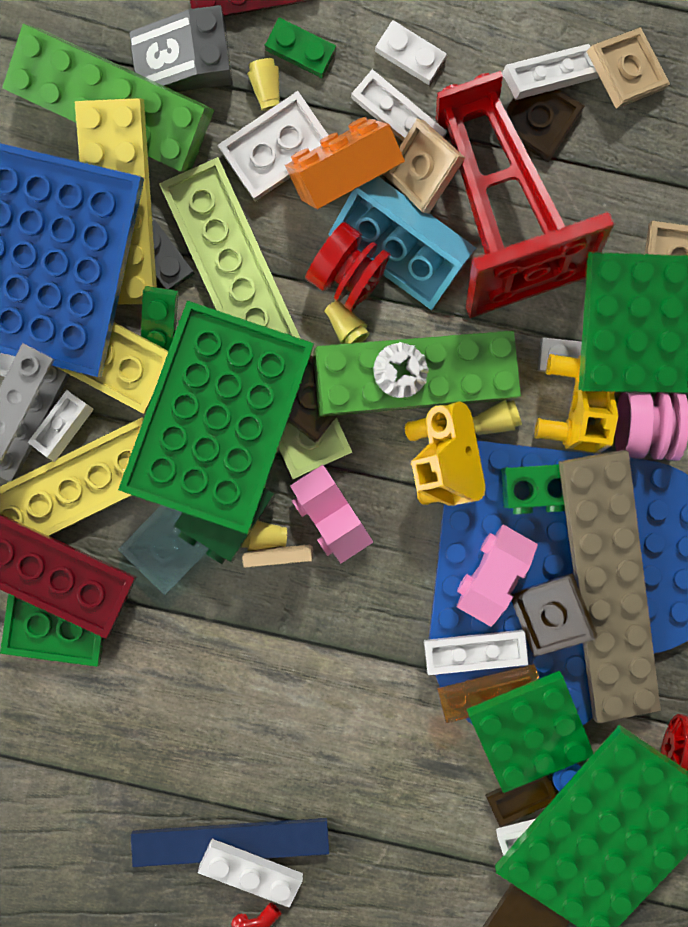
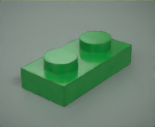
[264,17,336,79]
[141,286,179,351]

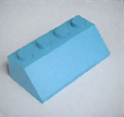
[328,176,476,310]

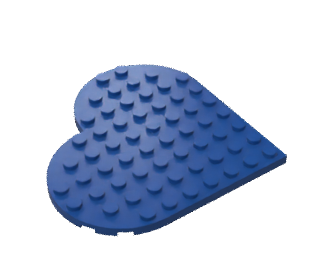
[429,441,688,725]

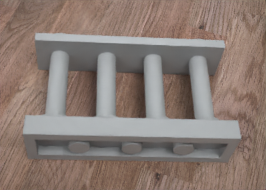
[0,343,70,482]

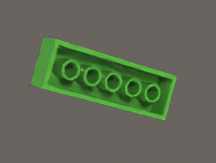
[2,24,215,171]
[313,330,521,417]

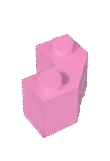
[290,465,373,564]
[456,525,538,627]

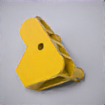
[534,354,618,453]
[405,402,485,506]

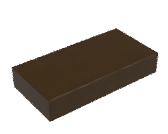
[485,775,557,828]

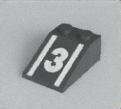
[130,5,233,92]

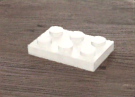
[217,91,328,201]

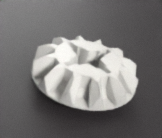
[374,342,429,398]

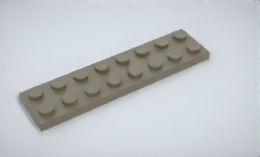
[559,450,661,723]

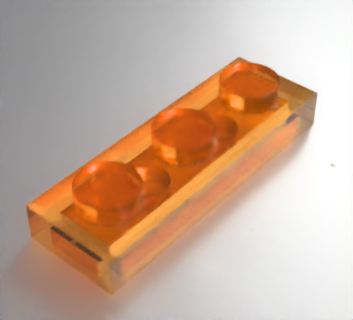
[437,664,539,723]

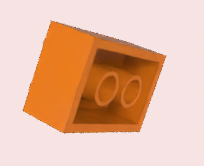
[285,117,405,209]

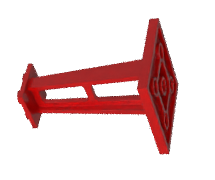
[436,71,614,318]

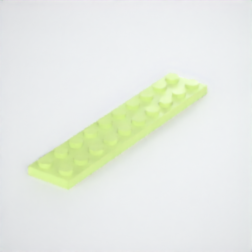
[159,157,352,479]

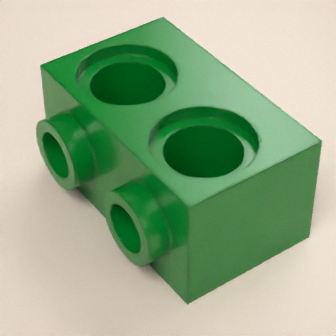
[501,465,565,514]

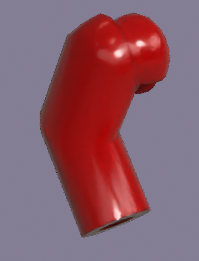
[231,903,282,927]

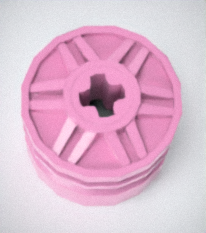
[614,392,688,461]

